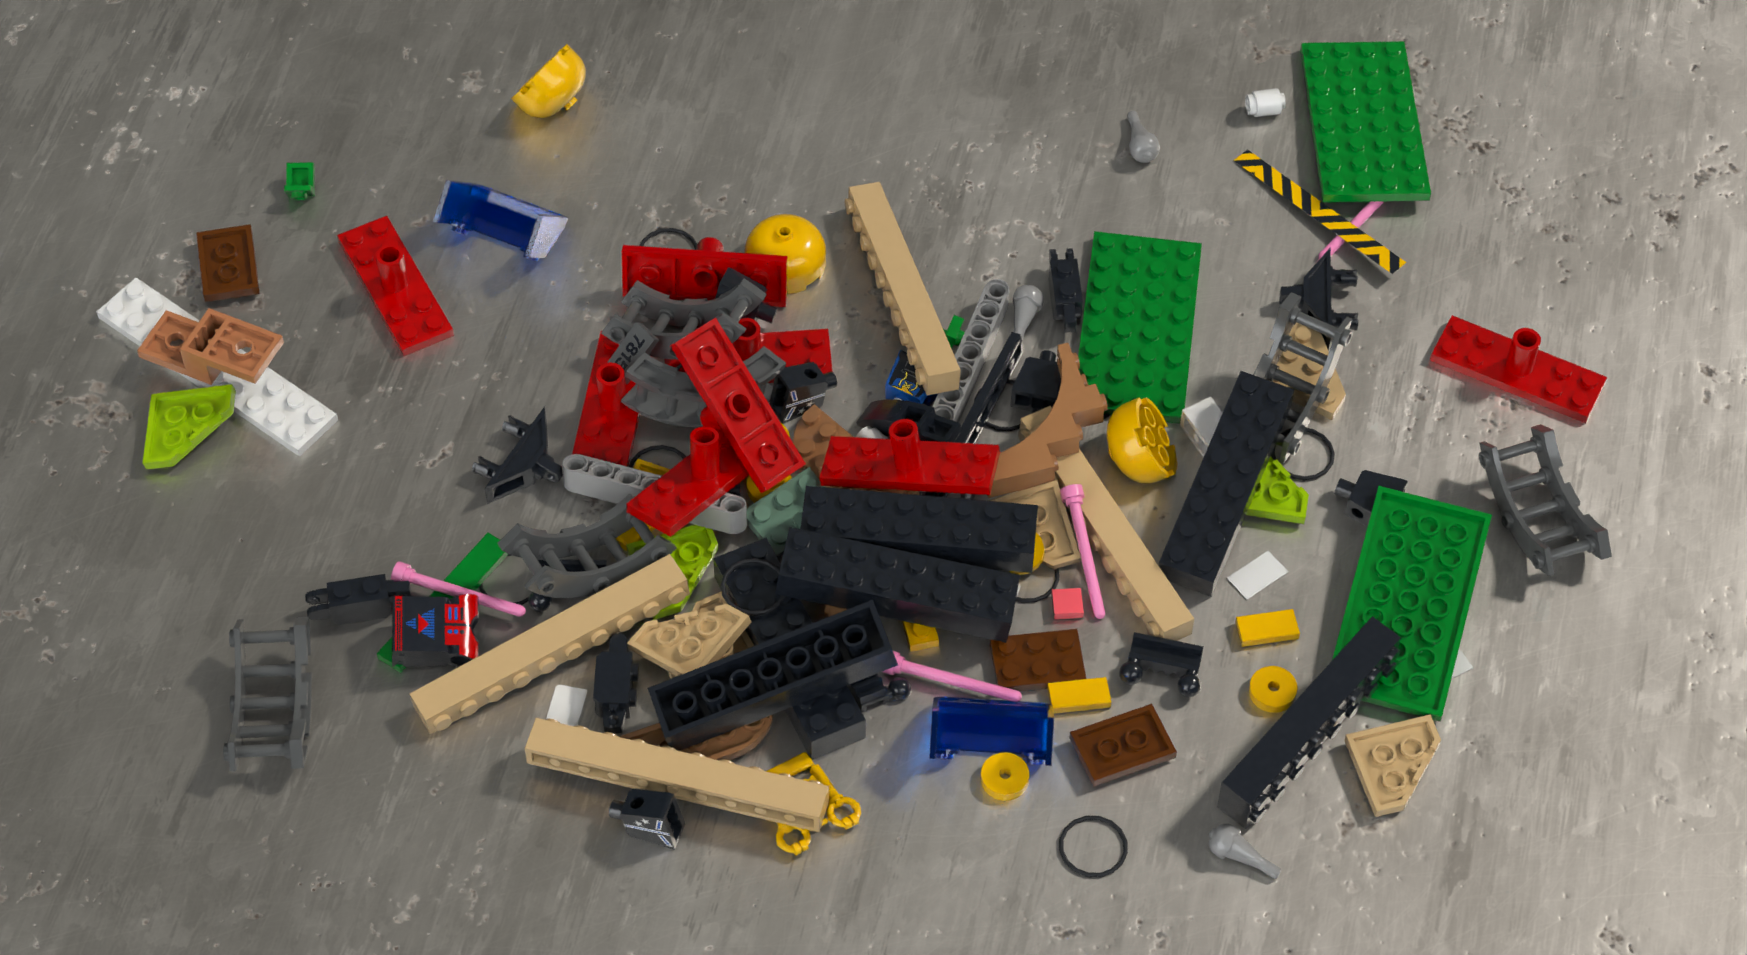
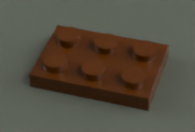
[196,224,260,302]
[990,629,1087,692]
[1069,704,1177,787]

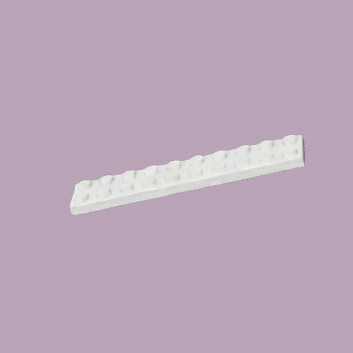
[97,277,338,457]

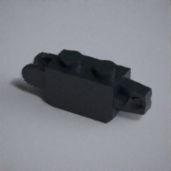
[1049,248,1083,333]
[305,574,412,625]
[593,633,639,733]

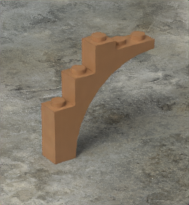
[987,343,1107,498]

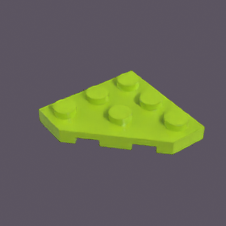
[143,384,236,470]
[1246,456,1309,524]
[626,525,718,620]

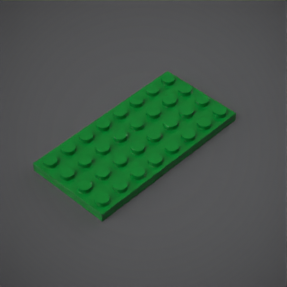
[1300,41,1431,202]
[1078,231,1202,424]
[1332,486,1492,722]

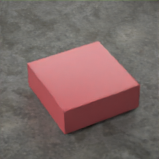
[1051,588,1084,619]

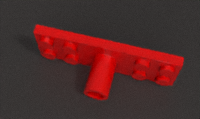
[337,215,454,356]
[622,237,788,307]
[1430,315,1607,424]
[670,317,806,493]
[664,318,832,383]
[572,331,653,467]
[819,419,1000,495]
[626,427,749,537]

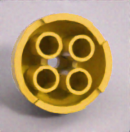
[511,44,586,118]
[744,214,826,294]
[1107,397,1178,484]

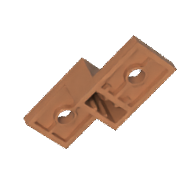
[137,308,284,385]

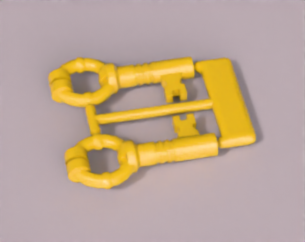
[766,752,861,855]

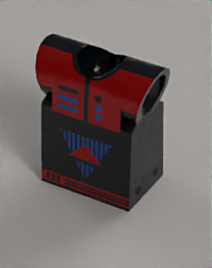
[392,594,479,668]

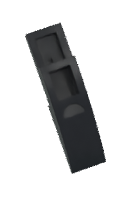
[856,399,962,442]

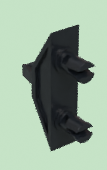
[1279,247,1359,350]
[472,406,563,504]

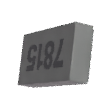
[607,322,659,384]

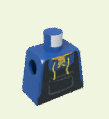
[885,350,938,406]

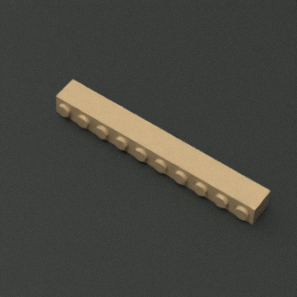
[845,182,961,395]
[1018,406,1194,641]
[409,554,690,735]
[525,718,829,832]

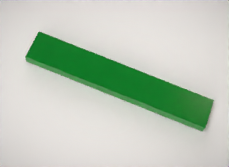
[377,532,508,673]

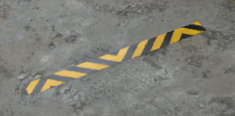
[1233,149,1407,274]

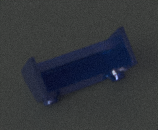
[433,180,568,262]
[929,697,1054,766]

